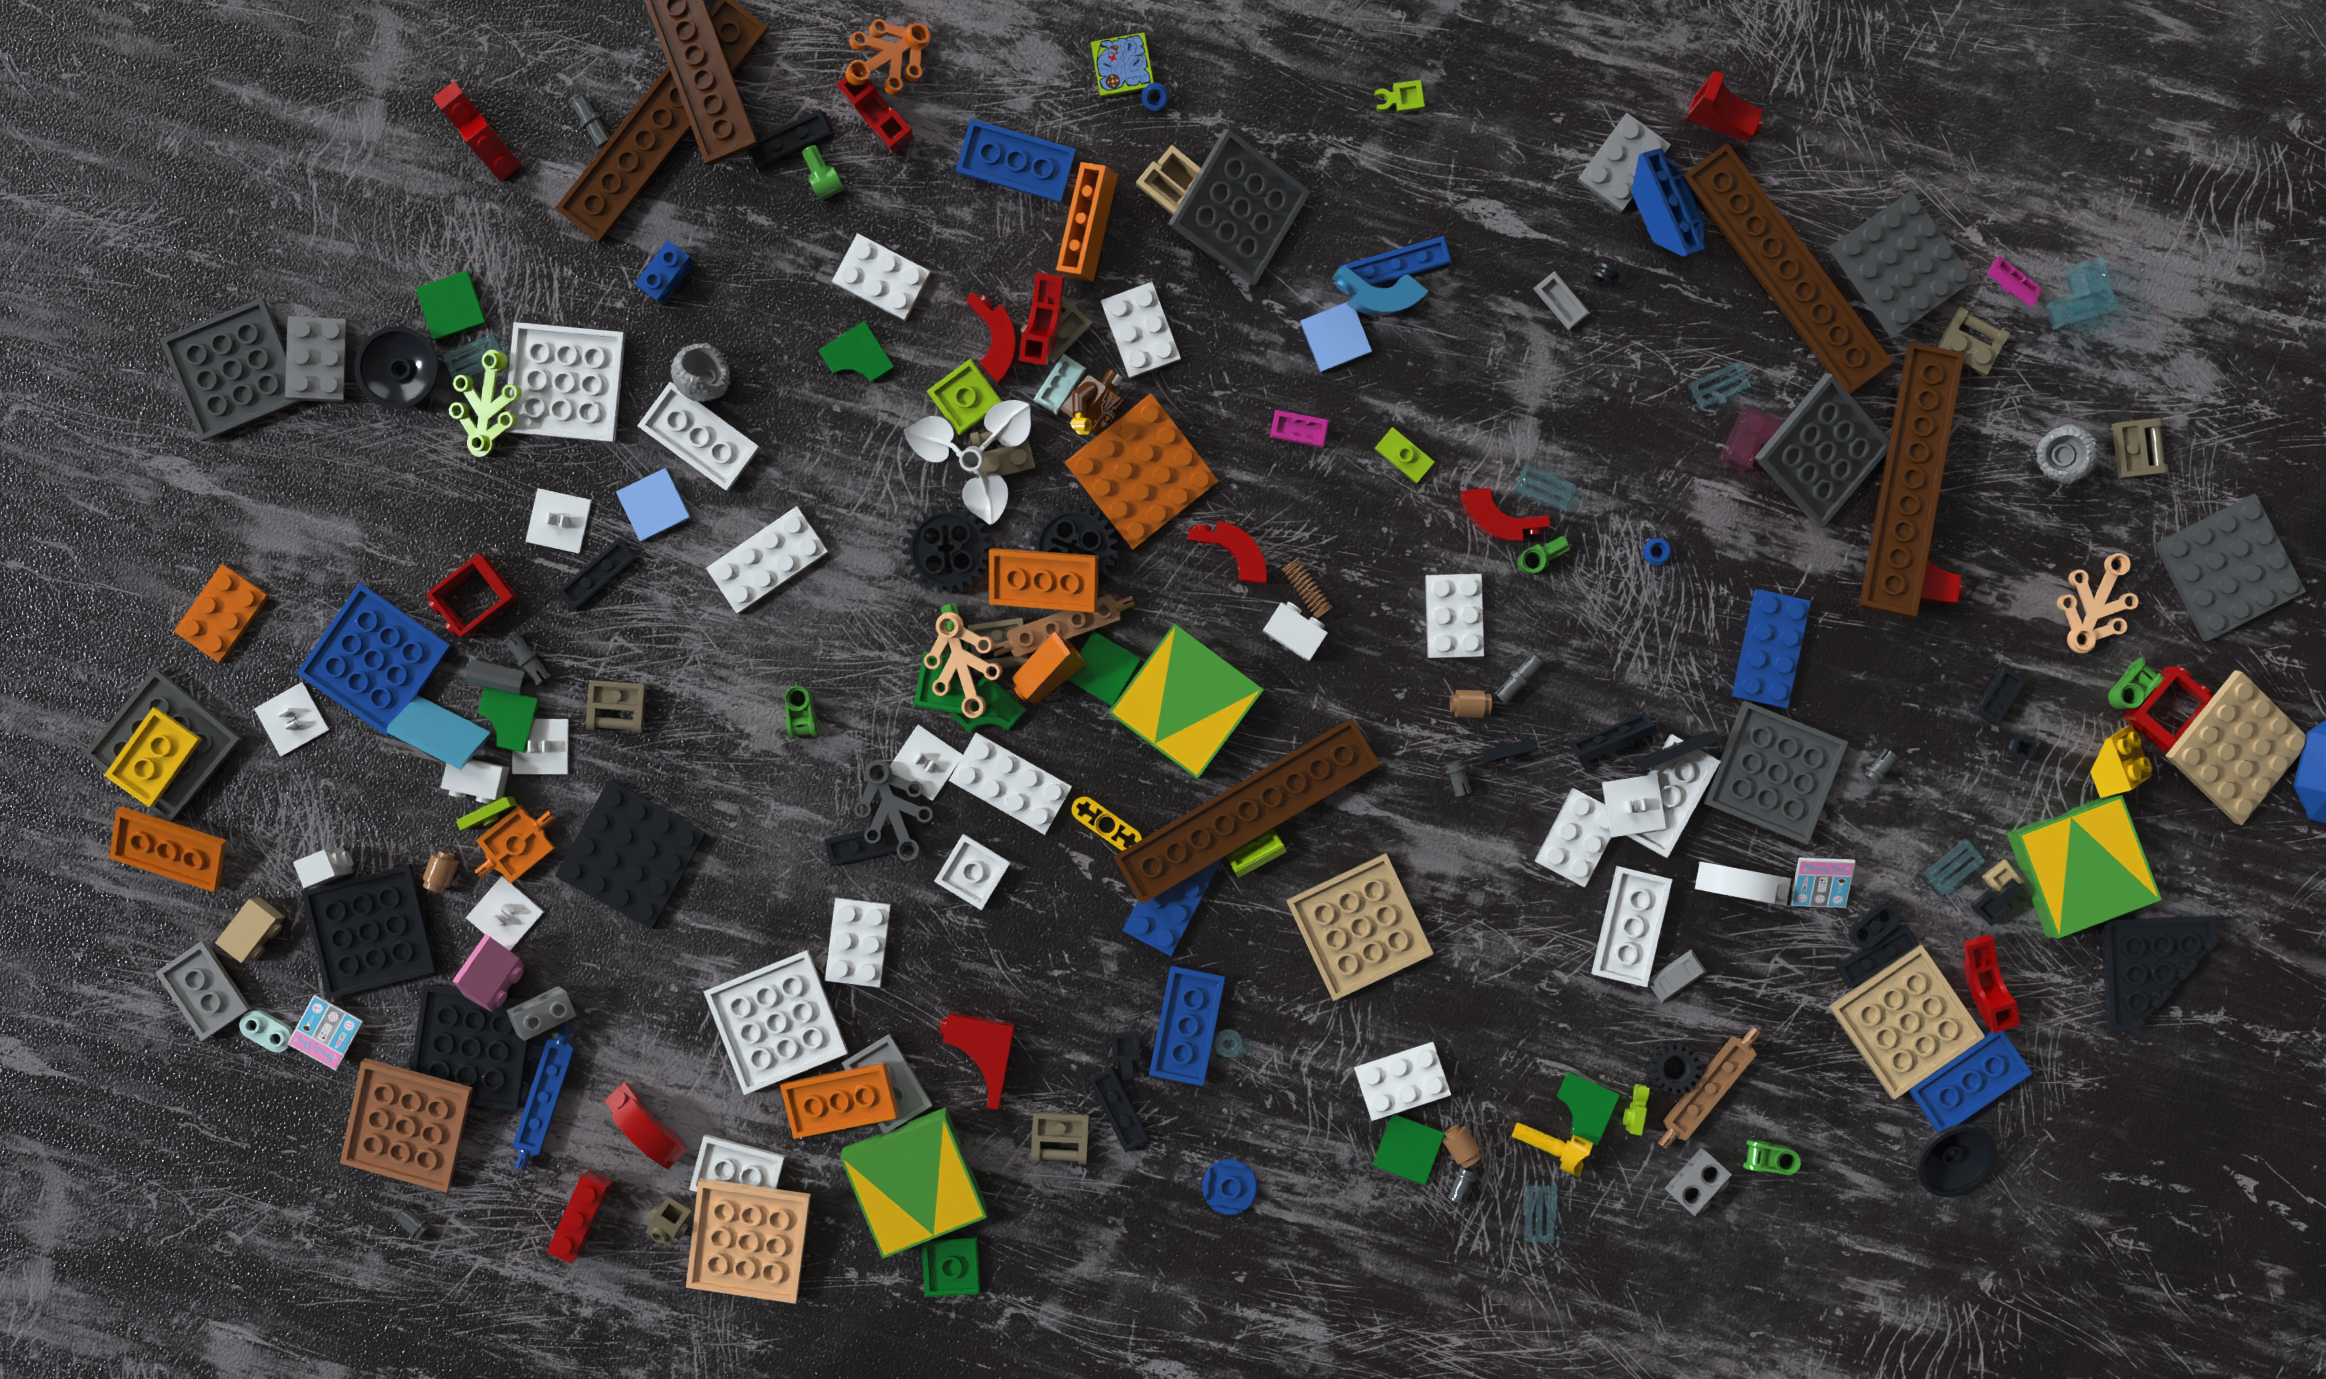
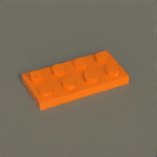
[989,548,1098,612]
[109,806,227,892]
[780,1062,900,1139]

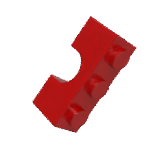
[836,73,914,155]
[546,1170,614,1264]

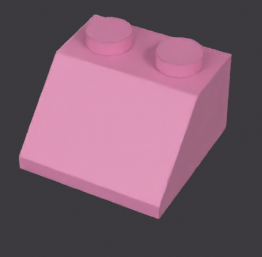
[453,934,524,1012]

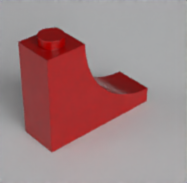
[1686,71,1764,142]
[1920,559,1963,605]
[939,1012,1015,1109]

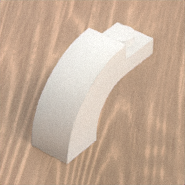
[1695,862,1791,905]

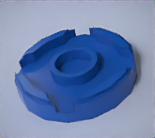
[1202,1158,1257,1215]

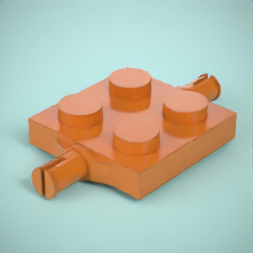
[475,805,556,884]

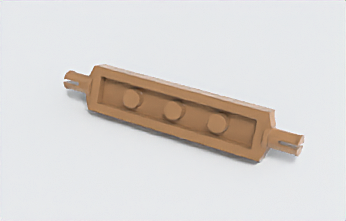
[992,594,1135,658]
[1658,1027,1762,1150]

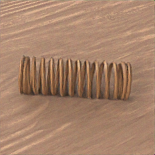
[1282,558,1333,619]

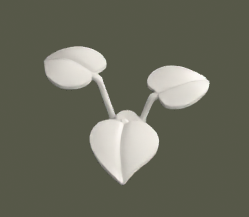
[904,400,1031,525]

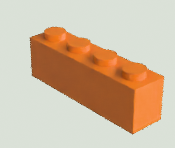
[1056,162,1118,282]

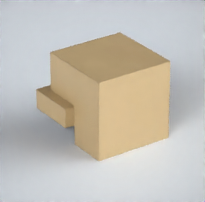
[1136,145,1201,215]

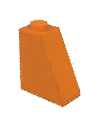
[1012,632,1086,704]

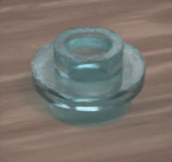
[1215,1029,1242,1057]

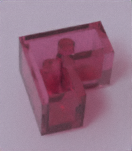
[1718,407,1784,472]

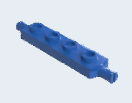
[512,1023,576,1170]

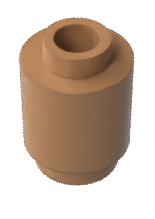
[1450,690,1492,718]
[423,850,459,893]
[1443,1124,1482,1168]

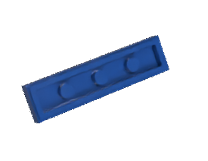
[1338,236,1452,286]

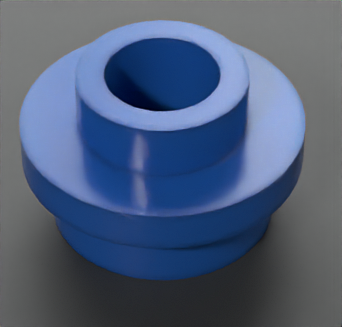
[1141,82,1169,111]
[1643,538,1671,566]

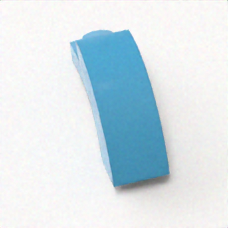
[1332,265,1428,316]

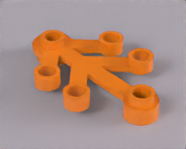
[845,19,930,95]

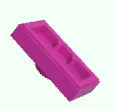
[1987,256,2042,307]
[1270,410,1329,448]

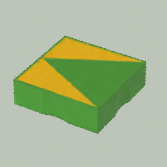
[1108,624,1264,779]
[2007,795,2162,939]
[840,1107,987,1259]

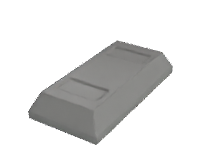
[1533,271,1590,331]
[1648,949,1707,1003]

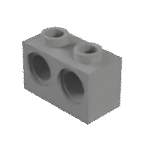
[506,986,576,1041]
[1664,1148,1732,1216]

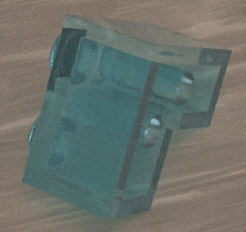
[2045,256,2118,330]

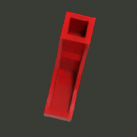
[433,81,522,182]

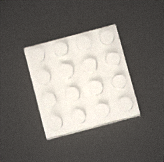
[505,322,626,443]
[703,950,849,1095]

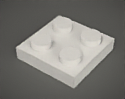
[934,834,1011,910]

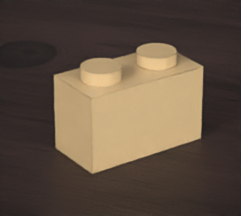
[215,897,285,963]

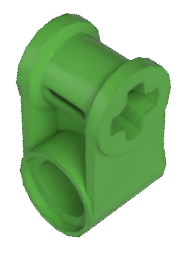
[2108,658,2163,710]
[785,686,818,739]
[1743,1139,1801,1175]

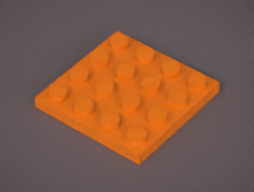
[1064,394,1218,549]

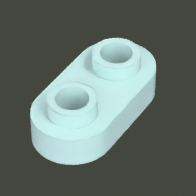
[239,1010,294,1052]

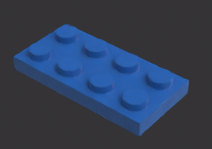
[955,119,1077,204]
[1731,589,1811,709]
[1122,858,1222,956]
[1149,965,1225,1086]
[1908,1031,2032,1133]

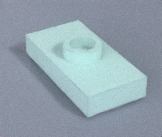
[1033,354,1087,416]

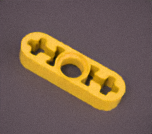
[1072,797,1142,851]

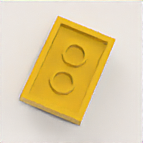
[104,707,202,808]

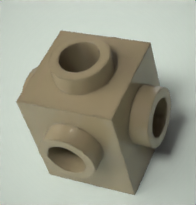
[645,1196,691,1247]

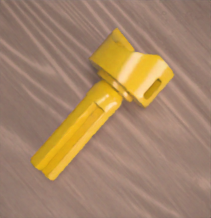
[1511,1122,1593,1177]

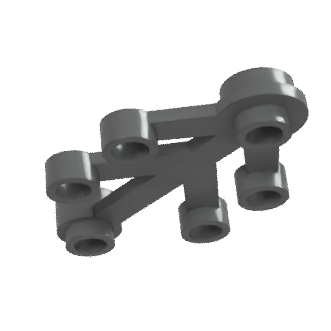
[854,760,933,862]

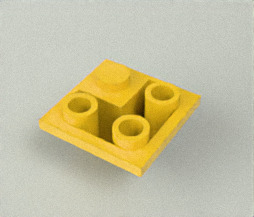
[2090,724,2152,798]

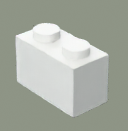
[1262,602,1327,661]
[441,759,510,804]
[293,847,353,888]

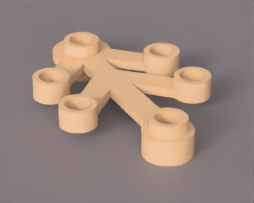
[2057,553,2139,653]
[924,612,1002,718]

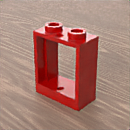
[426,553,520,638]
[2123,666,2213,753]

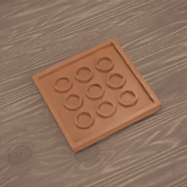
[340,1058,473,1193]

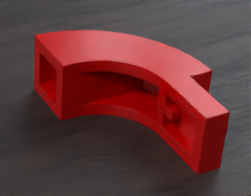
[1019,272,1065,365]
[965,292,1017,386]
[1459,488,1550,543]
[1187,521,1267,584]
[1962,934,2020,1033]
[605,1082,688,1169]

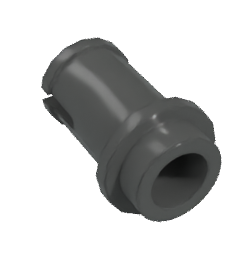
[1864,749,1899,785]
[1445,760,1472,797]
[1448,1166,1477,1204]
[392,1205,429,1240]

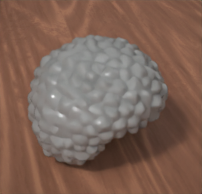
[671,343,730,402]
[2036,424,2099,484]

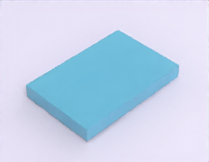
[387,696,491,770]

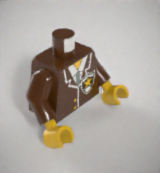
[1060,368,1124,435]

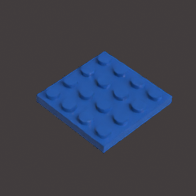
[296,583,453,736]

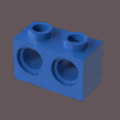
[635,240,696,306]

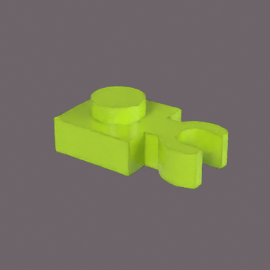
[1374,80,1425,113]
[1623,1084,1650,1136]

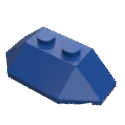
[1631,148,1705,257]
[2293,720,2326,824]

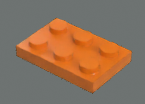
[174,564,270,663]

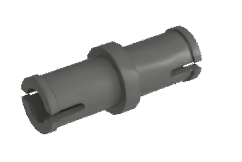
[569,92,610,149]
[503,631,551,686]
[1494,653,1545,705]

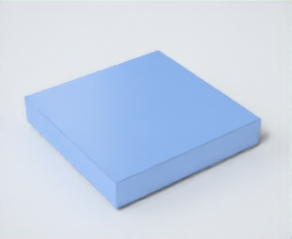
[1300,302,1372,373]
[616,468,691,542]

